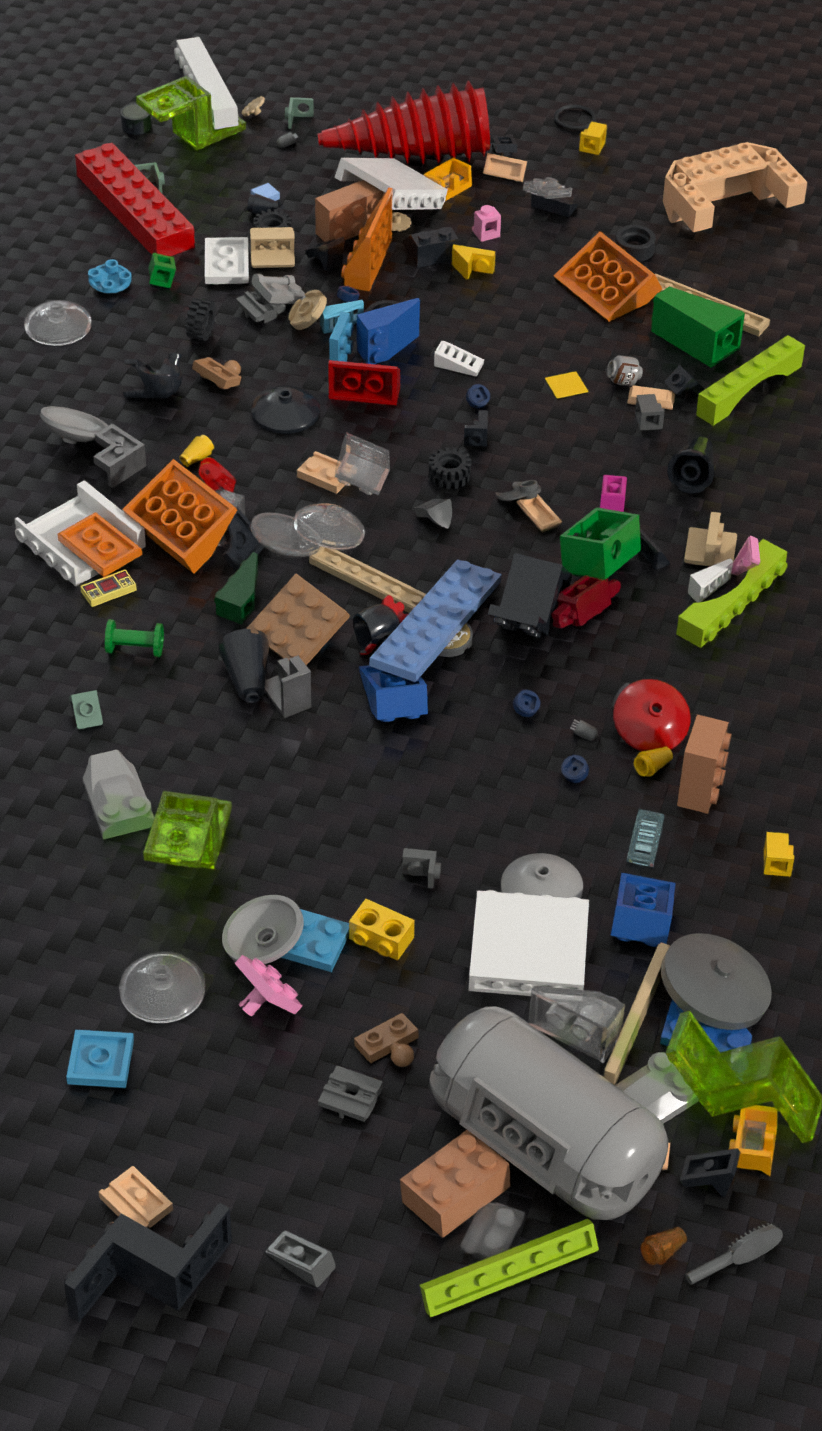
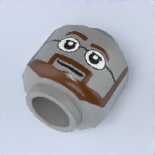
[607,355,643,386]

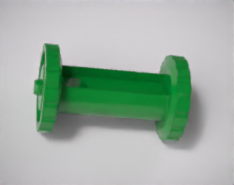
[105,619,164,657]

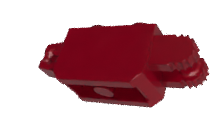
[551,575,621,628]

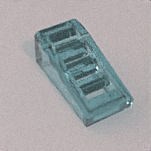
[627,809,665,867]

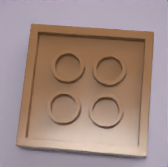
[246,574,350,665]

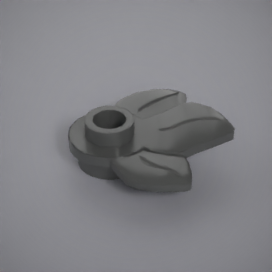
[496,480,541,501]

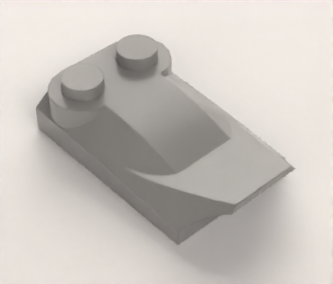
[83,749,155,839]
[615,1052,701,1124]

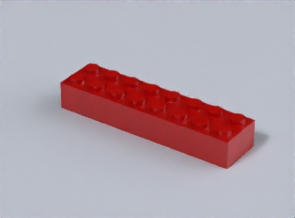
[75,142,195,256]

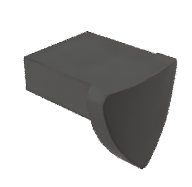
[414,499,452,529]

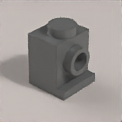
[635,394,665,430]

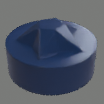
[337,286,360,303]
[466,384,490,408]
[513,690,540,717]
[561,755,589,783]

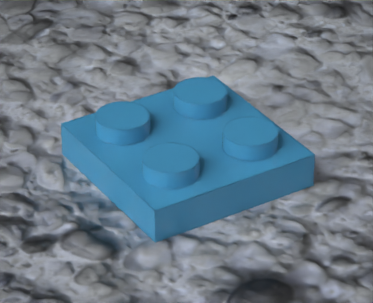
[329,312,353,362]
[281,909,349,972]
[66,1030,134,1088]

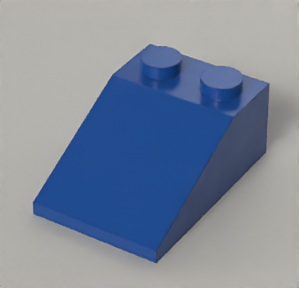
[357,298,420,364]
[359,666,428,722]
[611,873,675,947]

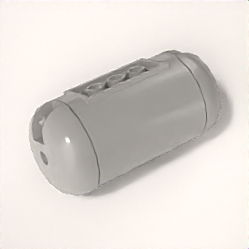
[429,1007,668,1220]

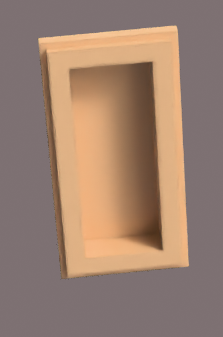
[483,153,527,182]
[627,386,675,410]
[517,494,562,533]

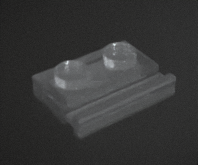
[523,177,572,199]
[460,1202,525,1260]

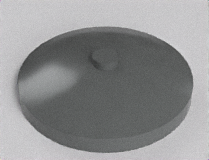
[661,933,772,1030]

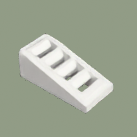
[434,341,484,376]
[688,558,733,603]

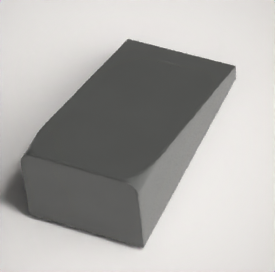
[265,1230,336,1287]

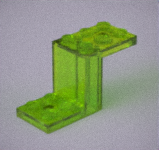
[136,76,246,150]
[143,791,232,869]
[665,1011,822,1143]

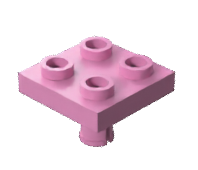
[235,955,302,1016]

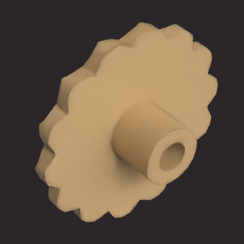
[242,96,265,117]
[392,212,411,232]

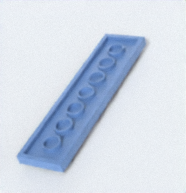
[369,559,502,682]

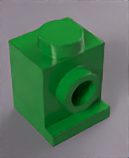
[149,253,176,288]

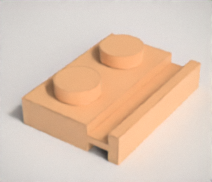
[297,451,355,494]
[99,1166,173,1228]

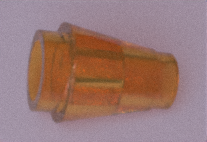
[641,1227,687,1265]

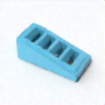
[320,300,364,334]

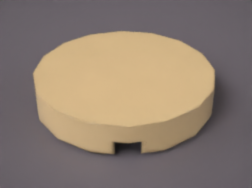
[289,290,327,330]

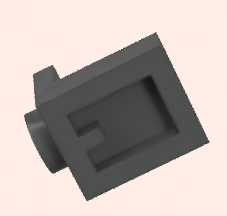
[402,848,441,889]

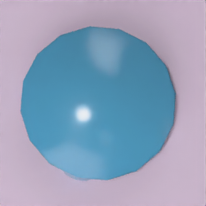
[88,259,132,293]

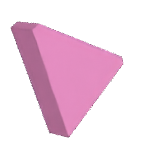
[731,536,760,576]

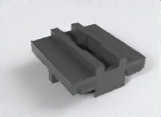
[236,288,286,323]
[318,1066,383,1122]

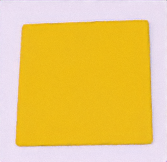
[545,371,588,398]

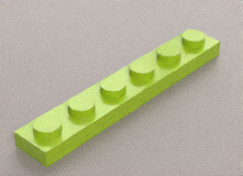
[420,1219,599,1317]

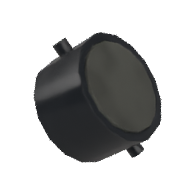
[120,103,152,135]

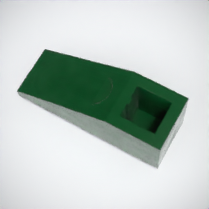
[214,552,258,625]

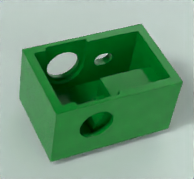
[560,507,641,580]

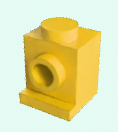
[579,122,607,155]
[764,832,794,877]

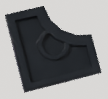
[222,507,268,572]

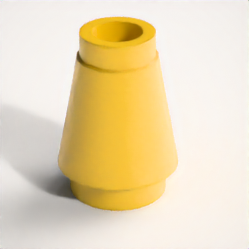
[179,435,214,467]
[634,747,673,776]

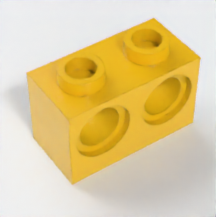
[349,899,415,961]

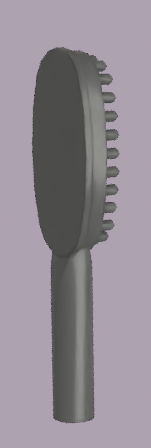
[685,1223,783,1285]

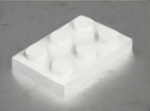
[205,237,249,285]

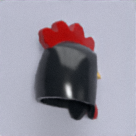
[353,595,408,655]

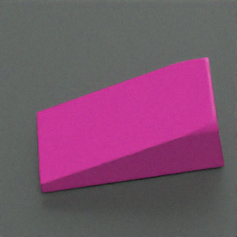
[600,475,627,512]

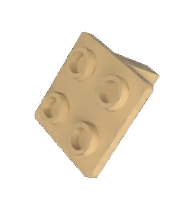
[250,227,295,268]
[684,512,737,566]

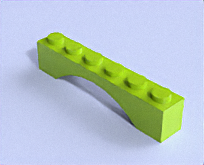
[696,335,805,426]
[676,539,787,648]

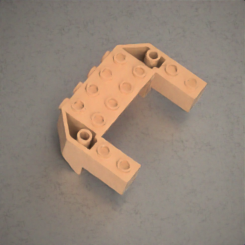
[663,142,807,232]

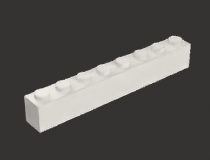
[174,37,239,129]

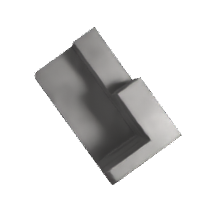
[94,424,146,488]
[265,655,311,718]

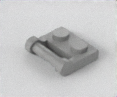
[252,274,306,304]

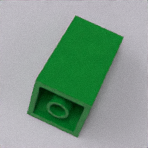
[651,286,745,367]

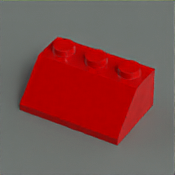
[328,360,400,405]

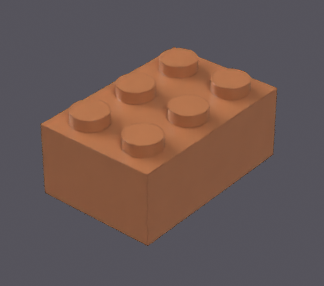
[315,180,383,241]
[677,715,731,814]
[400,1130,511,1238]

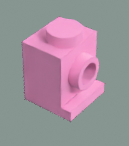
[472,205,501,242]

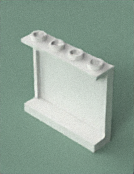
[335,158,448,210]
[15,480,146,586]
[469,890,589,1000]

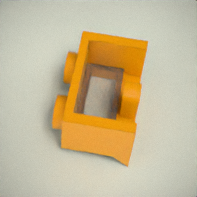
[424,158,472,201]
[729,1103,778,1176]

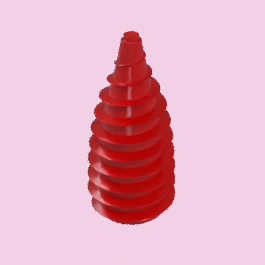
[318,80,490,165]

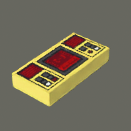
[81,570,137,607]

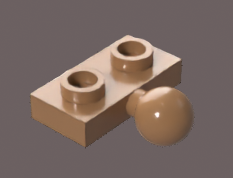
[192,357,241,389]
[354,1013,419,1067]

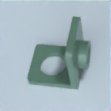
[285,97,314,129]
[135,162,165,193]
[69,690,103,729]

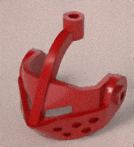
[199,457,236,496]

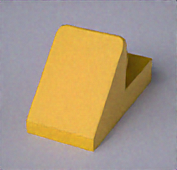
[452,244,496,280]

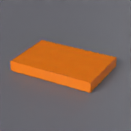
[57,512,142,577]

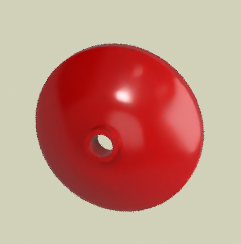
[613,679,691,752]

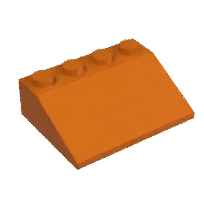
[341,187,393,291]
[553,232,662,322]
[122,459,237,574]

